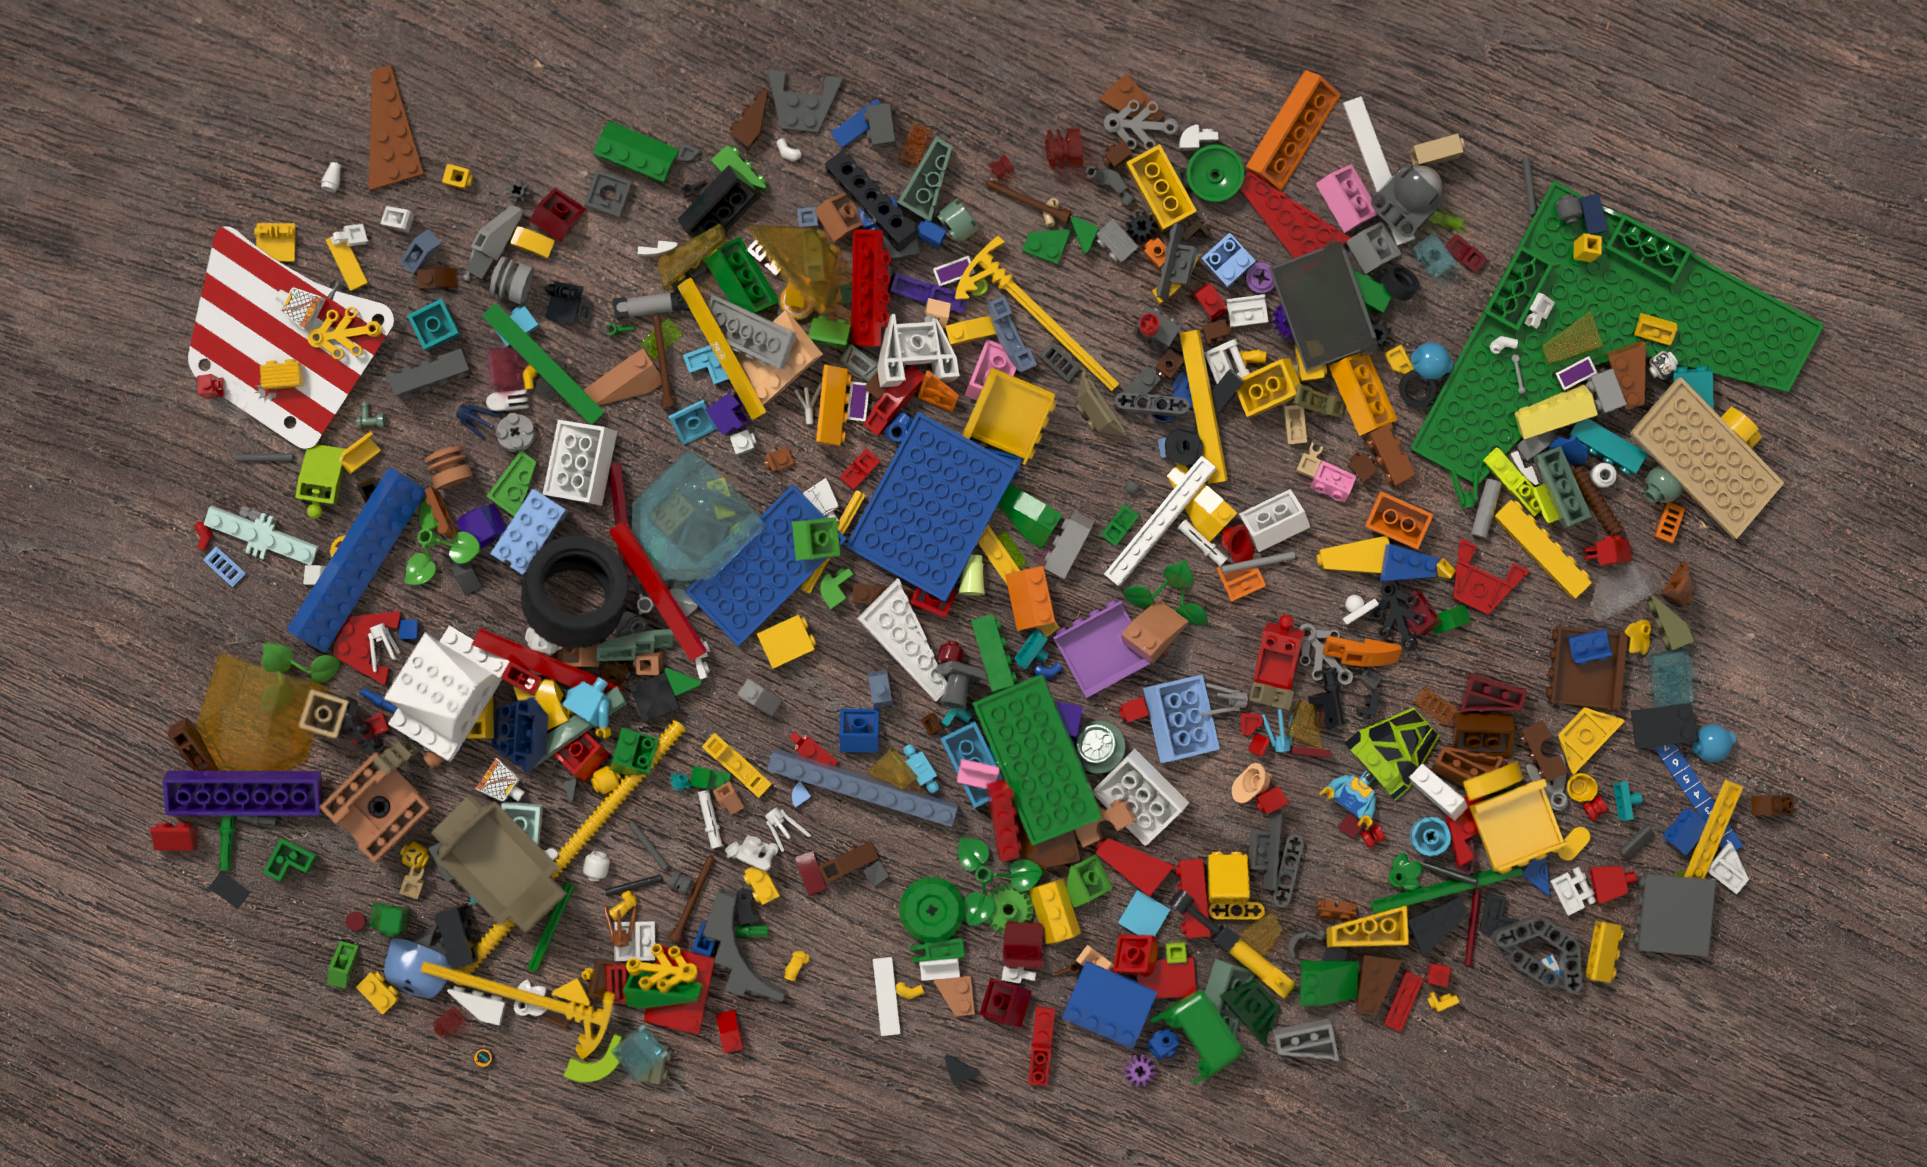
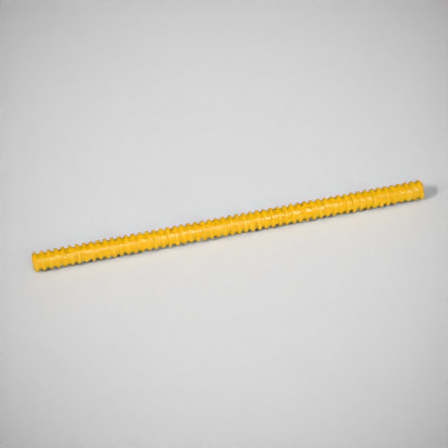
[454,720,686,986]

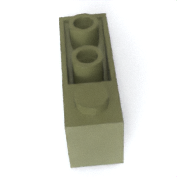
[1647,595,1694,651]

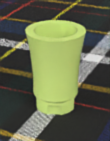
[958,555,985,596]

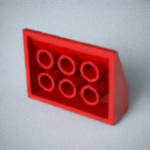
[644,945,716,1034]

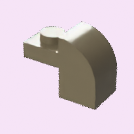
[1249,682,1294,710]

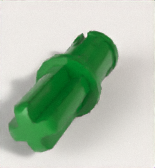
[734,923,769,939]

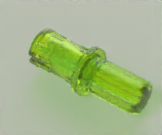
[1427,211,1464,230]

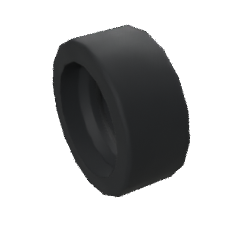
[1382,264,1420,301]
[1399,370,1436,407]

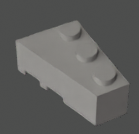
[1044,511,1095,579]
[1272,1018,1339,1061]

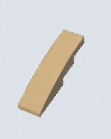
[1282,364,1307,444]

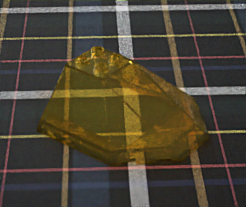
[747,225,843,317]
[196,653,329,771]

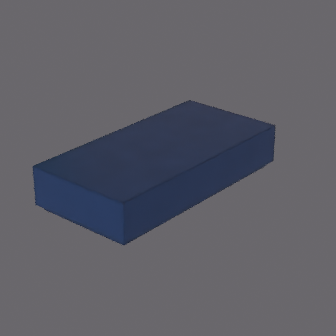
[1580,194,1608,235]

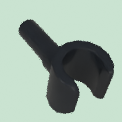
[680,180,707,198]

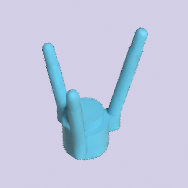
[1262,709,1294,752]

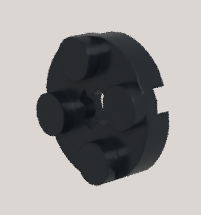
[1165,427,1203,466]
[338,696,358,735]

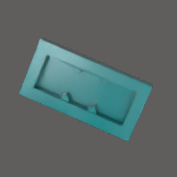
[1014,628,1048,670]
[941,694,973,726]
[1613,781,1642,821]

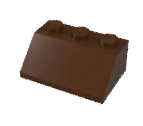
[1452,713,1515,758]

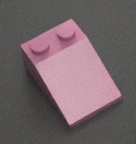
[964,339,1016,400]

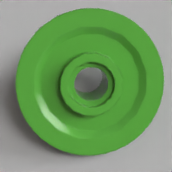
[987,884,1033,934]

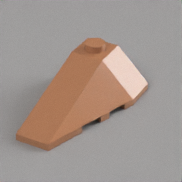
[583,349,662,406]

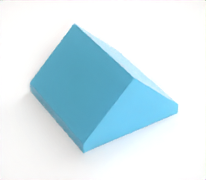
[668,400,718,445]

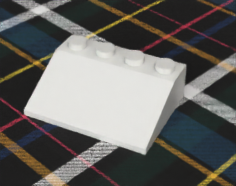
[543,420,617,506]
[1092,748,1189,846]

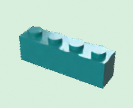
[1567,418,1647,476]

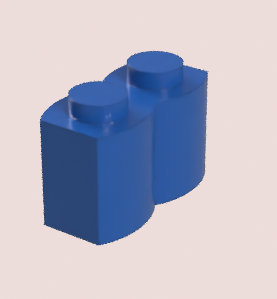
[917,219,947,249]

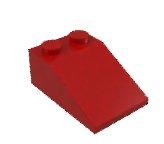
[547,716,610,782]

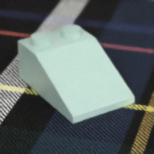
[501,801,543,846]

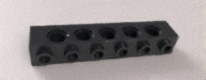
[825,150,917,251]

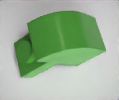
[821,568,853,610]

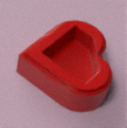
[1240,713,1263,736]

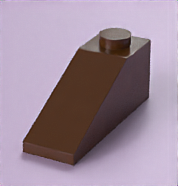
[852,583,912,605]
[168,717,217,771]

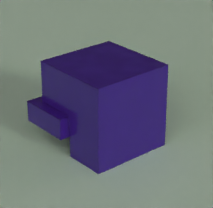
[706,392,751,435]
[456,503,507,550]
[1055,701,1083,742]

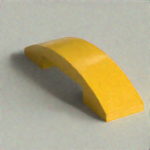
[702,733,772,798]
[1463,761,1524,800]

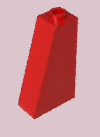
[1095,838,1173,897]

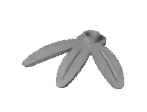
[1526,754,1568,811]

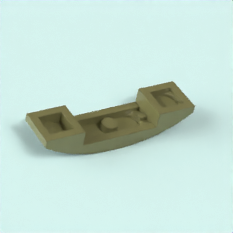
[1295,384,1345,419]

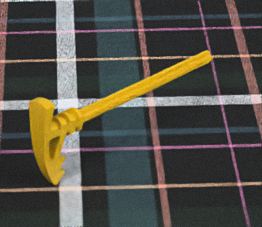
[955,235,1119,392]
[421,961,615,1059]

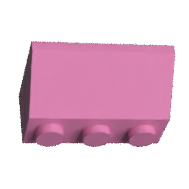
[1316,164,1378,233]

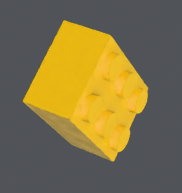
[1237,358,1300,417]

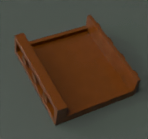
[1546,626,1628,710]

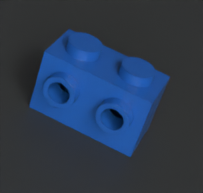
[1662,807,1707,856]

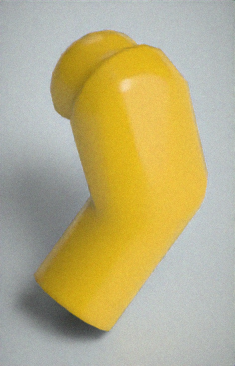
[522,364,538,390]

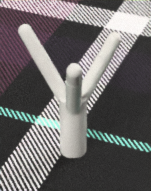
[795,382,822,424]

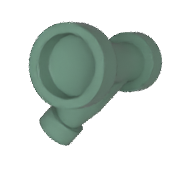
[357,402,386,428]

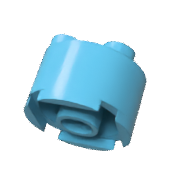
[1409,817,1451,856]

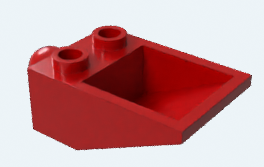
[1253,614,1305,691]

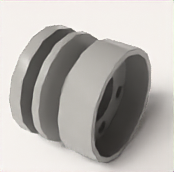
[489,256,534,305]

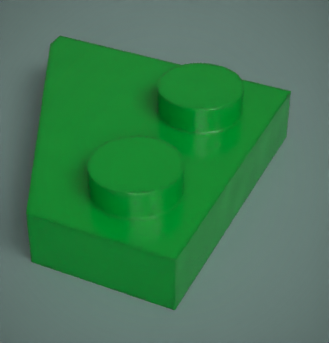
[1022,229,1071,265]

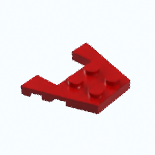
[1453,538,1529,615]
[333,611,402,685]
[1444,795,1486,867]

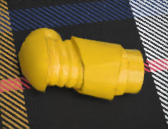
[1239,349,1267,367]
[609,891,637,921]
[784,951,810,981]

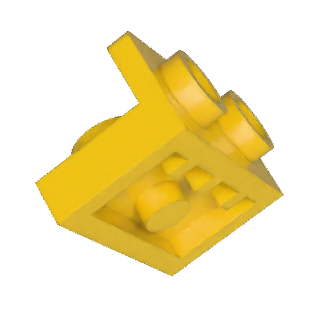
[356,971,400,1015]

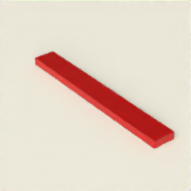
[609,521,707,661]
[472,627,622,695]

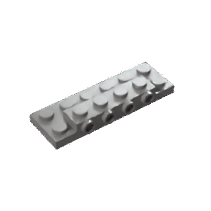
[700,295,797,369]

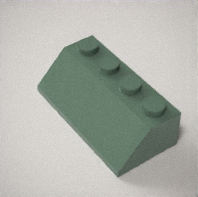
[1533,446,1592,528]
[1205,959,1255,1037]

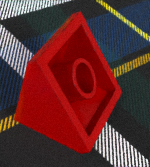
[910,587,957,619]

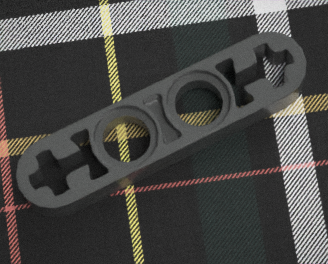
[1115,392,1190,417]
[1272,834,1304,908]

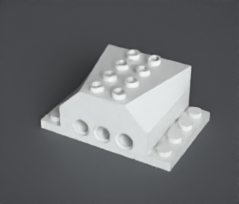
[384,626,509,762]

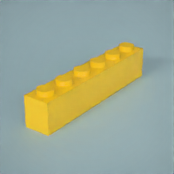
[1493,500,1592,599]

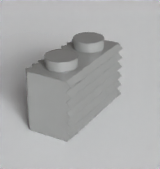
[1095,219,1138,264]

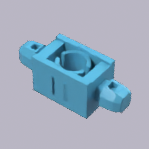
[903,744,939,793]

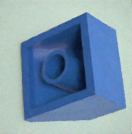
[839,709,879,752]

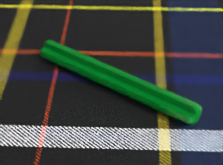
[527,882,575,972]

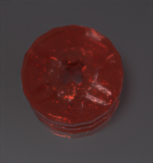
[1045,127,1083,170]

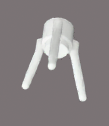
[368,623,400,672]
[765,807,811,852]

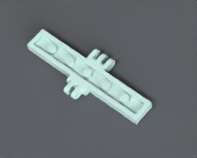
[204,506,319,565]

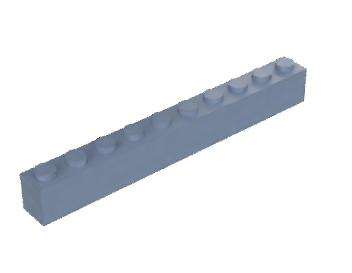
[767,748,958,827]

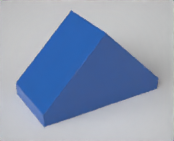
[691,921,716,957]

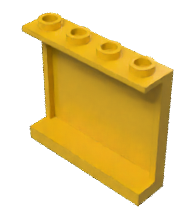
[962,367,1056,465]
[1469,779,1569,874]

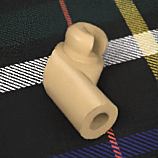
[1043,198,1059,227]

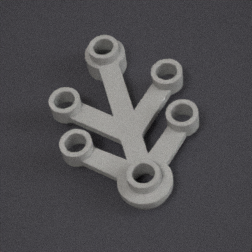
[1104,99,1178,150]
[1298,624,1353,685]

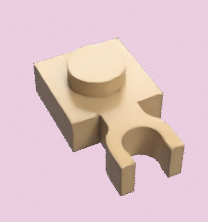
[1296,443,1323,479]
[399,865,424,899]

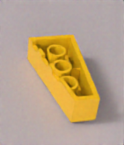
[1326,906,1408,947]

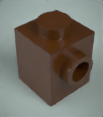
[1155,349,1184,380]
[1347,452,1378,483]

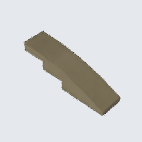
[373,738,421,775]

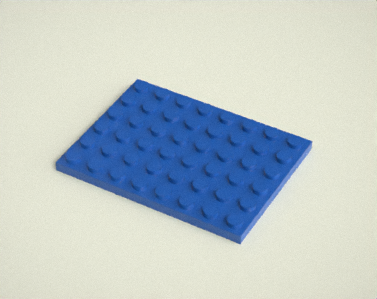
[846,412,1019,602]

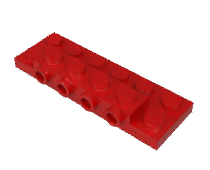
[851,230,891,346]

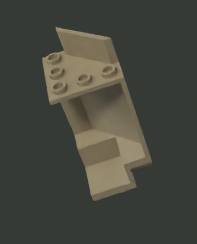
[431,795,567,933]

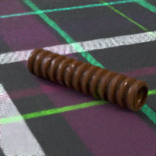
[1572,466,1624,536]

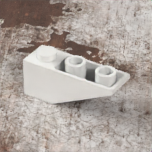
[448,986,507,1025]

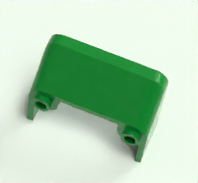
[1151,990,1243,1085]

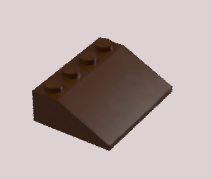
[1011,799,1080,869]

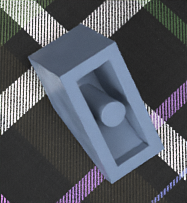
[400,229,442,274]

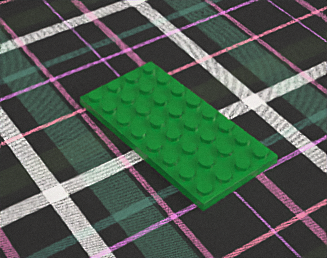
[973,674,1103,846]

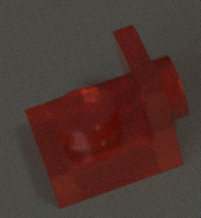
[433,1006,466,1038]

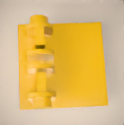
[254,223,295,262]

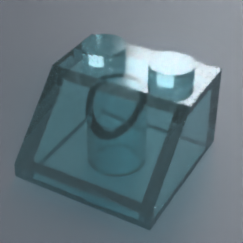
[611,1024,668,1081]

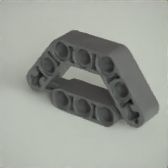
[1491,915,1582,994]

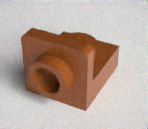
[764,446,795,473]

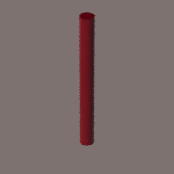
[1464,888,1481,966]

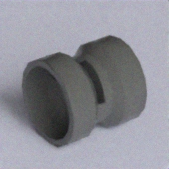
[667,870,693,895]

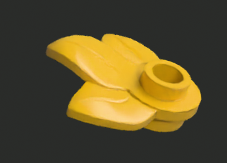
[1625,620,1651,655]

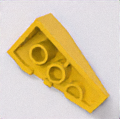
[1167,465,1237,542]

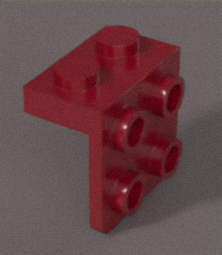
[1002,922,1043,970]

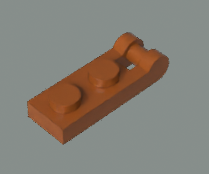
[424,486,457,539]

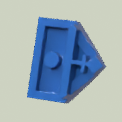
[1546,436,1588,467]

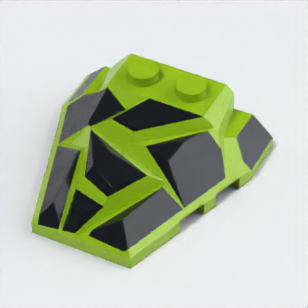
[1344,707,1439,801]

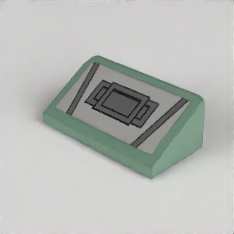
[839,344,878,382]

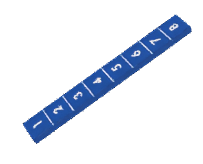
[1653,744,1743,850]

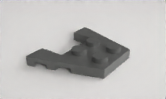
[768,70,843,133]

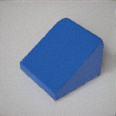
[399,620,419,639]

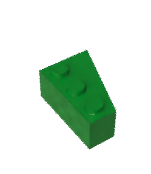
[369,903,410,936]

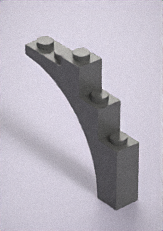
[703,888,786,1002]

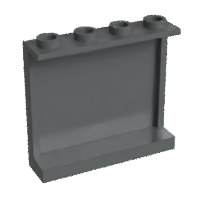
[1633,871,1716,957]

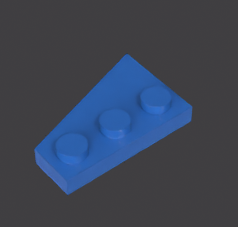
[1380,544,1439,582]

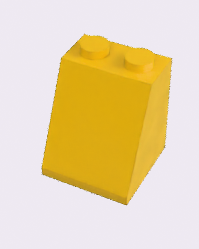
[1207,852,1249,904]

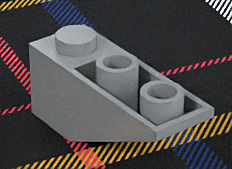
[471,205,524,261]

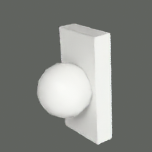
[1341,595,1378,625]

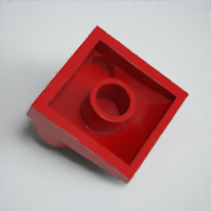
[1113,935,1158,977]

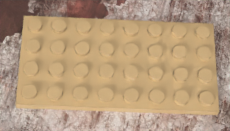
[1630,377,1784,539]

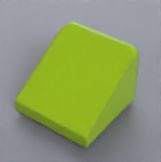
[1165,941,1187,963]

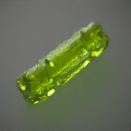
[998,531,1026,567]

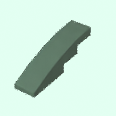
[596,629,673,661]

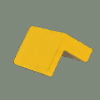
[338,431,381,474]

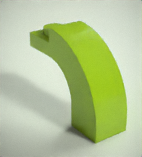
[564,1033,624,1082]

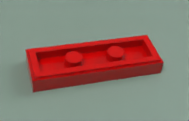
[1383,971,1424,1032]

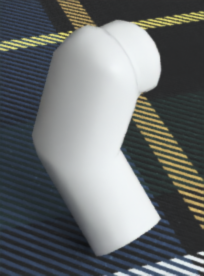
[1490,336,1518,354]

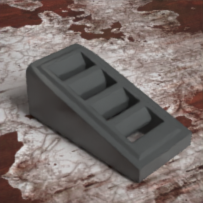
[1039,342,1080,382]

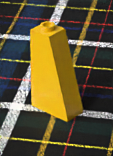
[1316,536,1389,574]

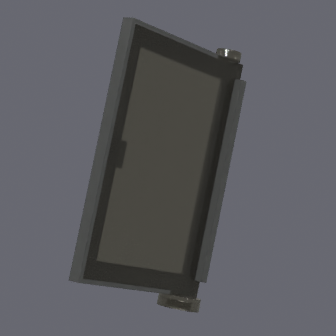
[1269,239,1380,371]

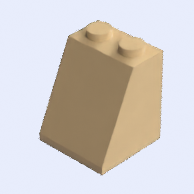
[298,690,348,738]

